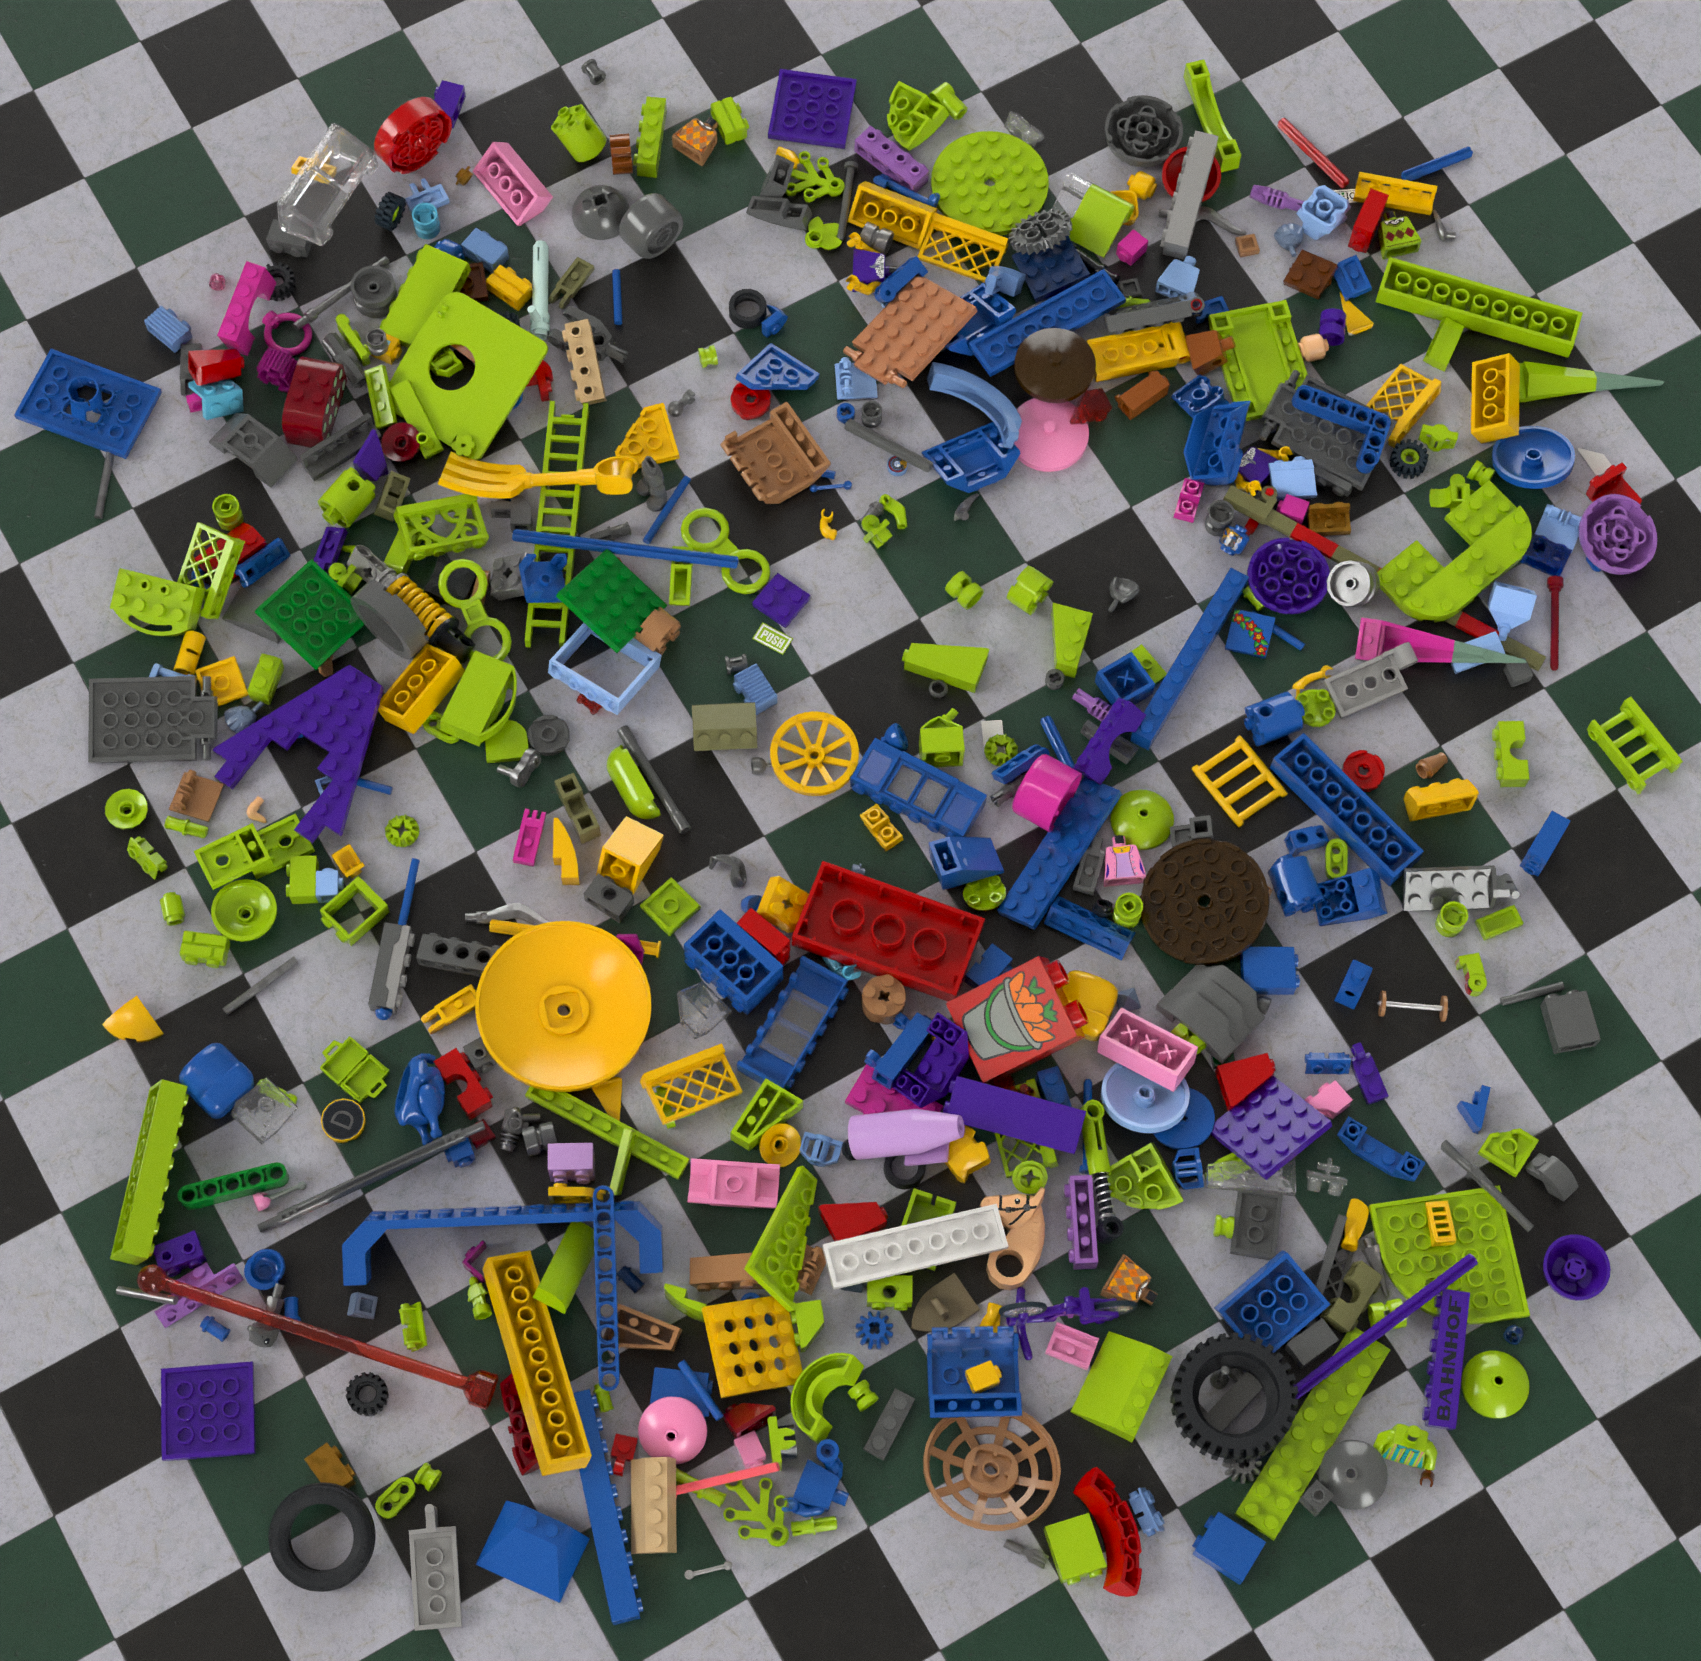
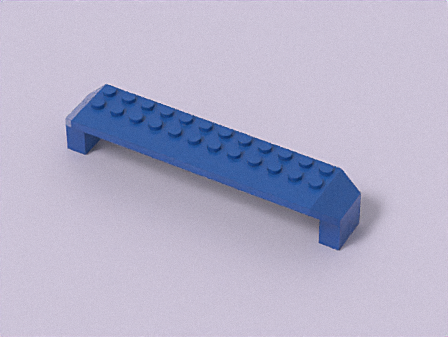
[342,1201,664,1286]

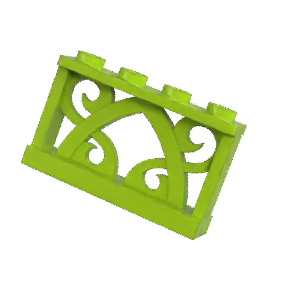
[393,494,489,561]

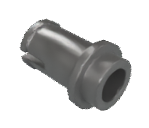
[860,501,884,522]

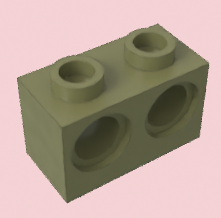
[374,471,411,522]

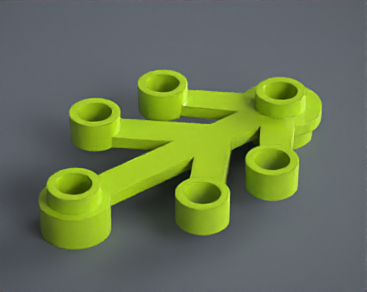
[785,151,845,202]
[723,1471,789,1547]

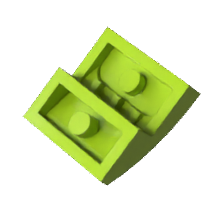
[664,1283,706,1323]

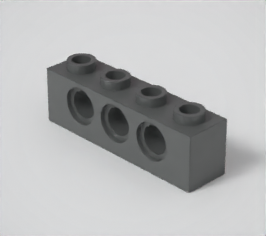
[416,933,501,977]

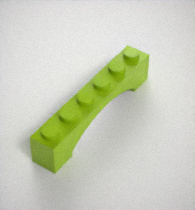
[1183,59,1241,172]

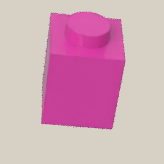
[1116,229,1148,266]
[1276,494,1310,525]

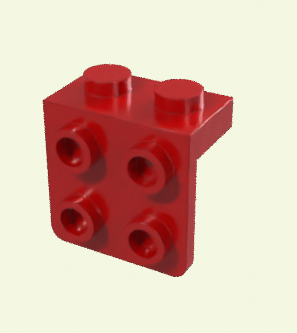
[1586,462,1642,504]

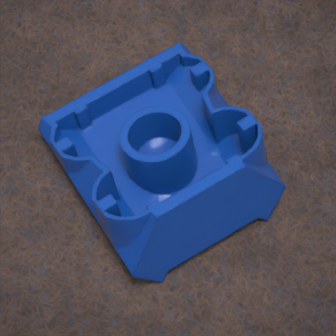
[1171,374,1229,418]

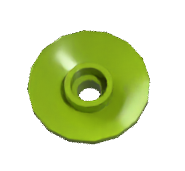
[105,789,148,829]

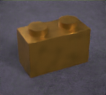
[304,1443,356,1489]

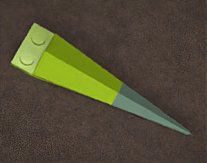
[1519,361,1664,402]

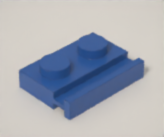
[1333,255,1372,302]

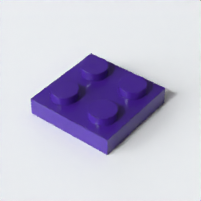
[752,573,811,628]

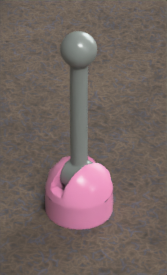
[252,1181,307,1212]

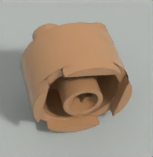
[634,607,681,655]
[862,974,906,1025]

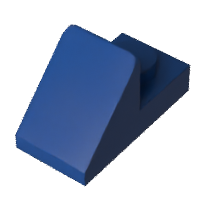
[1457,1085,1491,1134]

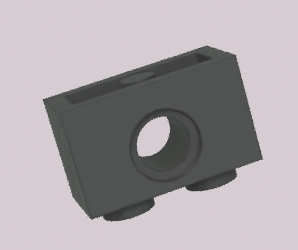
[583,873,635,923]

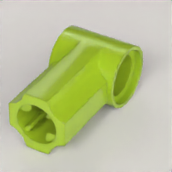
[929,82,968,120]

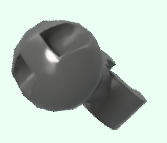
[668,389,695,417]

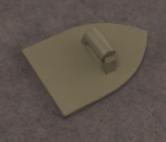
[911,1273,980,1332]

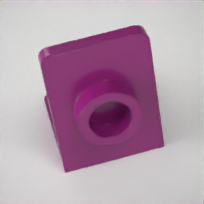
[616,934,645,966]
[462,1240,487,1283]

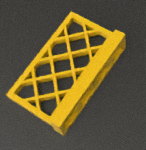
[917,212,1008,283]
[1366,364,1441,448]
[640,1043,743,1125]

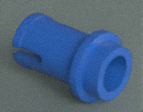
[283,1297,301,1327]
[200,1315,230,1342]

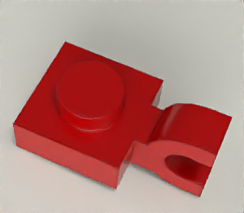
[610,1433,638,1477]

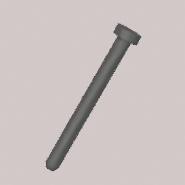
[837,161,858,241]

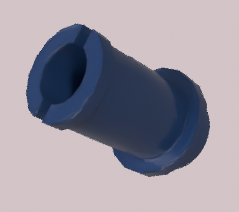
[617,1265,645,1294]

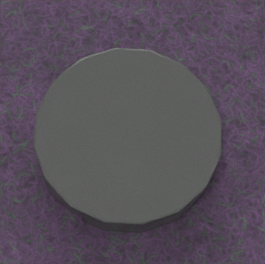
[528,715,570,756]

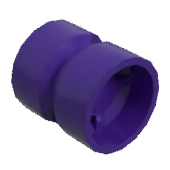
[1319,308,1347,346]

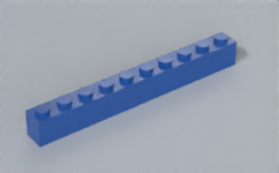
[1130,568,1249,751]
[573,1389,644,1625]

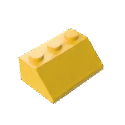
[1403,778,1479,822]

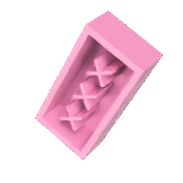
[1097,1008,1198,1092]

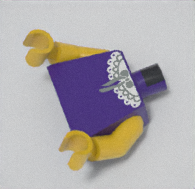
[846,232,897,295]
[1234,446,1293,497]

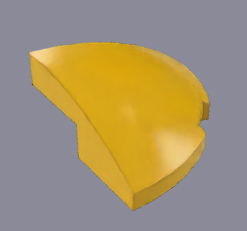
[102,995,164,1042]

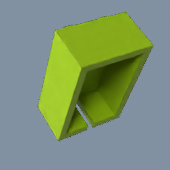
[901,1188,956,1271]

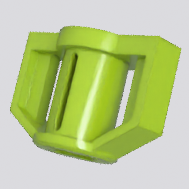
[430,346,464,377]
[1418,424,1459,452]

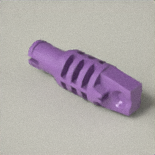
[1250,185,1304,212]
[1072,688,1112,722]

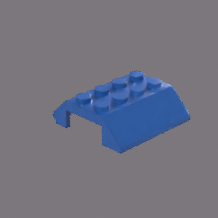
[927,1326,1022,1418]

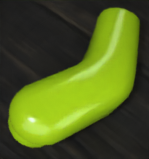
[879,494,907,529]

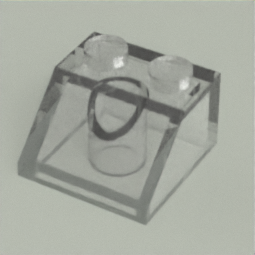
[231,1077,298,1144]

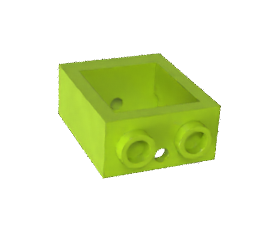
[320,876,390,946]

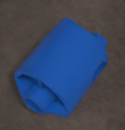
[1244,691,1305,746]
[1267,854,1324,917]

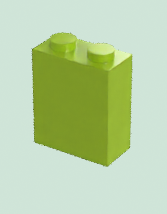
[1043,1513,1107,1586]

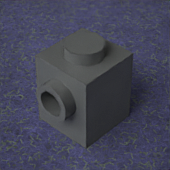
[463,1037,496,1074]

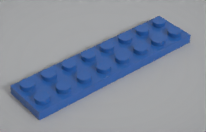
[969,269,1126,377]
[997,777,1122,930]

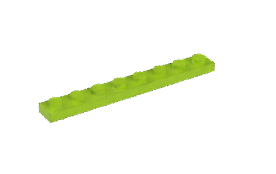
[525,1086,690,1180]

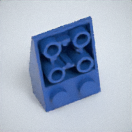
[929,837,1004,890]
[1315,867,1388,926]

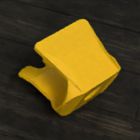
[944,1124,991,1183]

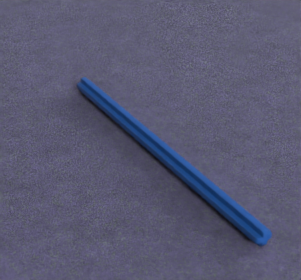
[512,529,739,569]

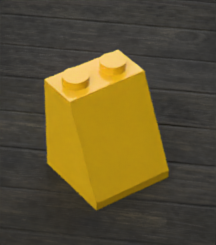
[596,816,664,894]

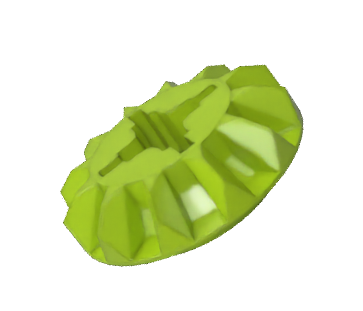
[984,734,1018,767]
[385,814,419,847]
[1012,1159,1048,1194]

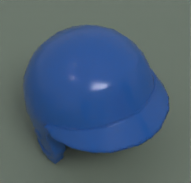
[244,1249,286,1290]

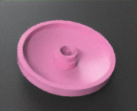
[1014,398,1089,472]

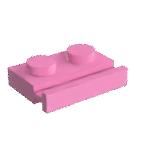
[1045,1322,1099,1370]

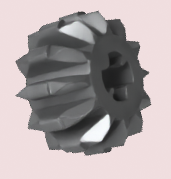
[1222,1456,1262,1484]

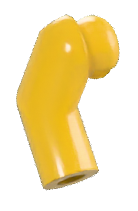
[776,146,800,169]

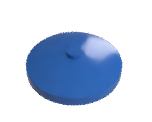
[1492,426,1575,489]

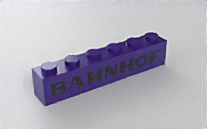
[1422,1289,1470,1430]

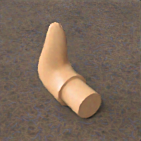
[246,796,267,823]

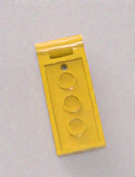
[1086,322,1191,382]

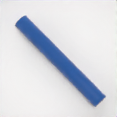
[612,269,622,325]
[1252,610,1305,651]
[357,778,393,795]
[678,1360,724,1421]

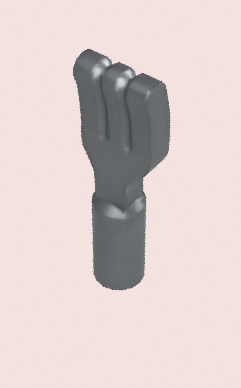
[1003,1539,1049,1569]

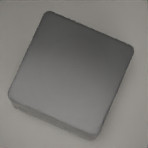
[1503,658,1533,687]

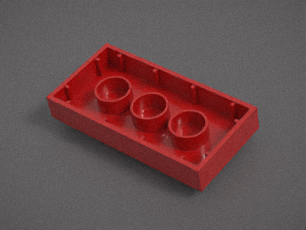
[792,861,985,1002]

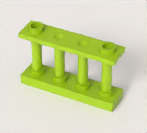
[1587,696,1683,794]

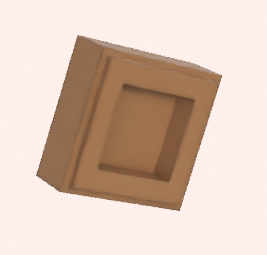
[1235,234,1260,258]

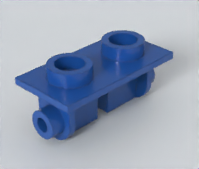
[1304,1052,1351,1075]

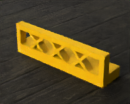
[1353,172,1437,215]

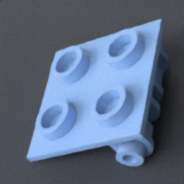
[835,357,878,400]
[1533,504,1582,553]

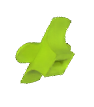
[1429,474,1475,512]

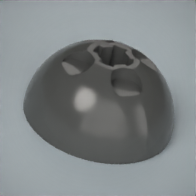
[572,185,630,240]

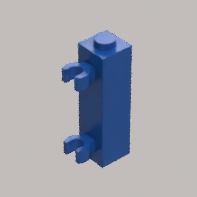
[864,1012,932,1090]

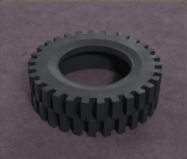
[1170,1333,1298,1463]

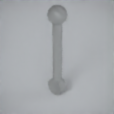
[685,1561,732,1580]

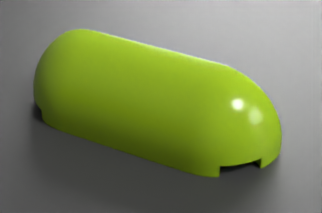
[606,744,661,819]

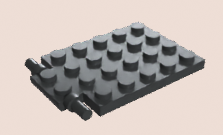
[1258,370,1397,491]
[88,676,218,763]

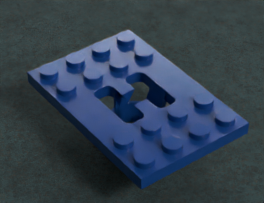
[14,349,162,459]

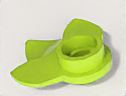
[805,216,842,250]

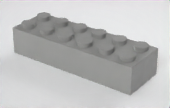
[1160,130,1219,260]

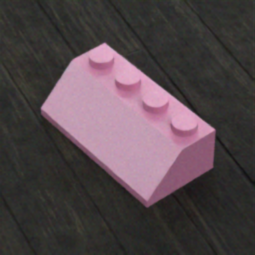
[472,142,553,226]

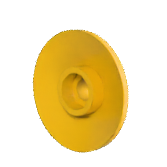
[759,1123,801,1167]

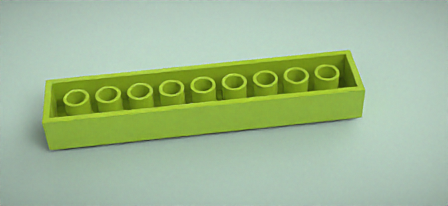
[1375,257,1583,358]

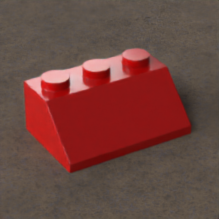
[195,522,267,579]

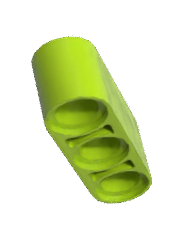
[384,521,421,575]

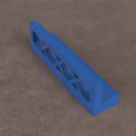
[1044,896,1136,961]

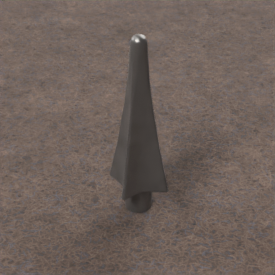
[1361,1237,1389,1298]

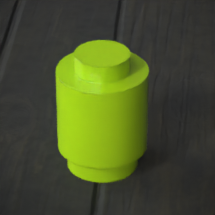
[159,892,185,926]

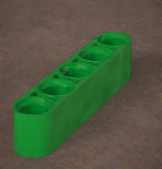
[178,1162,289,1210]

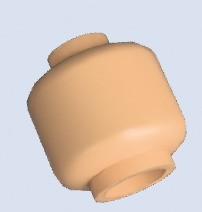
[1298,334,1329,362]

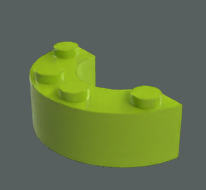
[790,1353,864,1444]

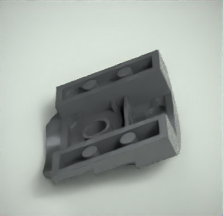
[1156,965,1265,1064]

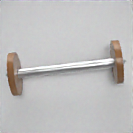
[1377,990,1449,1022]

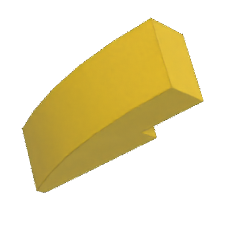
[553,818,580,885]

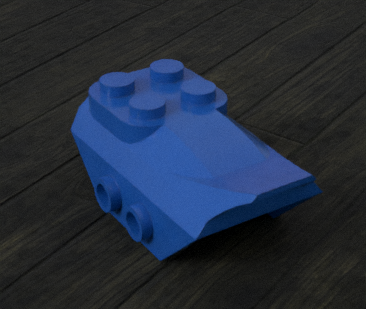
[1183,400,1251,486]

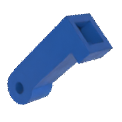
[874,256,928,303]

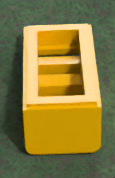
[1425,1201,1456,1247]

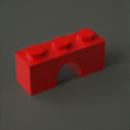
[433,1048,493,1120]

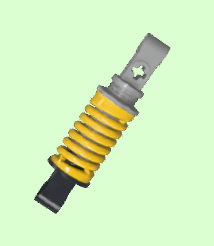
[347,545,475,664]

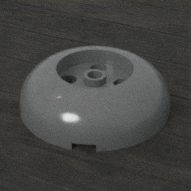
[1105,95,1183,167]

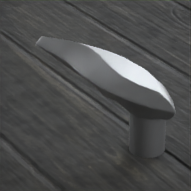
[1433,210,1456,242]
[954,493,979,521]

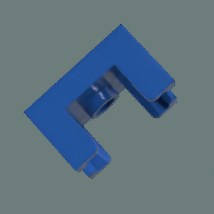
[519,554,567,603]

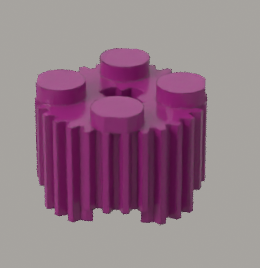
[257,347,298,393]

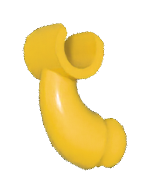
[820,509,837,540]

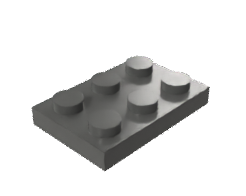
[1229,1187,1283,1261]

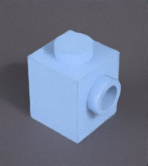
[316,868,344,903]

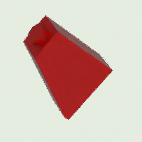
[188,349,244,386]
[1215,1053,1276,1111]
[818,1202,888,1242]

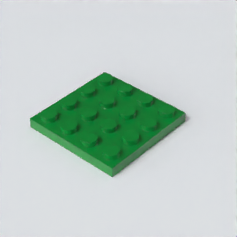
[556,549,668,653]
[255,559,365,670]

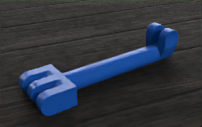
[873,174,940,208]

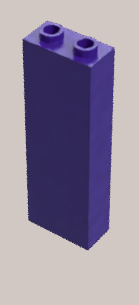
[943,1076,1086,1154]

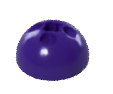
[1543,1234,1611,1301]

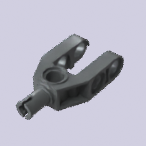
[547,306,628,363]

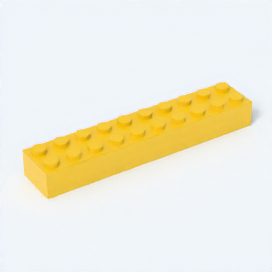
[482,1250,592,1476]

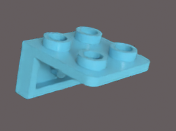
[188,379,244,420]

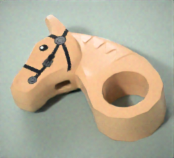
[980,1187,1045,1290]

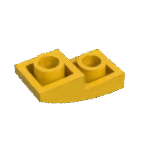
[860,804,903,852]

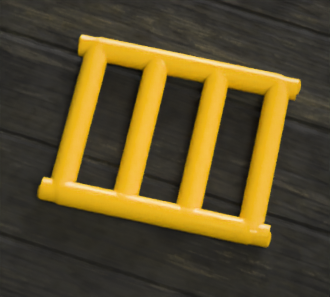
[1192,735,1288,827]

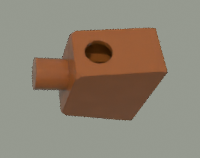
[1185,330,1236,376]

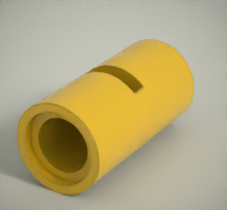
[173,631,206,675]

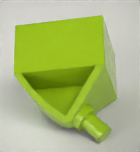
[919,708,965,768]

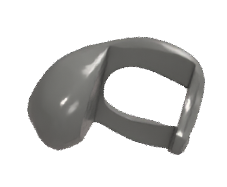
[709,854,747,888]

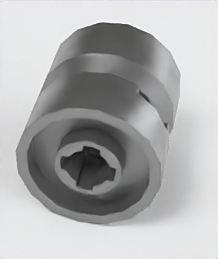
[860,222,894,255]

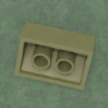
[692,702,758,751]

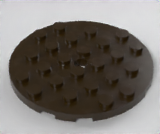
[1140,838,1270,965]

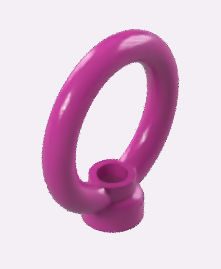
[262,310,313,356]

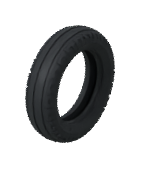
[268,1482,376,1592]

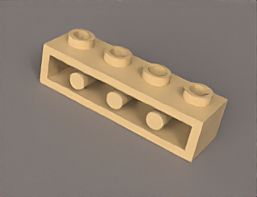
[562,319,607,406]

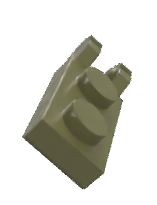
[548,257,595,310]

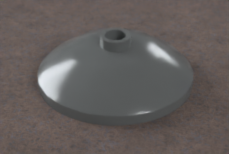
[1318,1440,1388,1510]

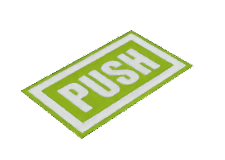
[752,623,793,655]

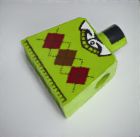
[1378,211,1422,260]

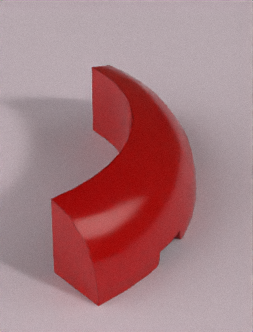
[1073,1467,1142,1597]

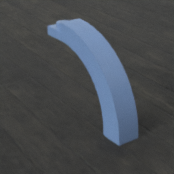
[927,362,1022,449]

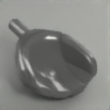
[1108,577,1140,613]

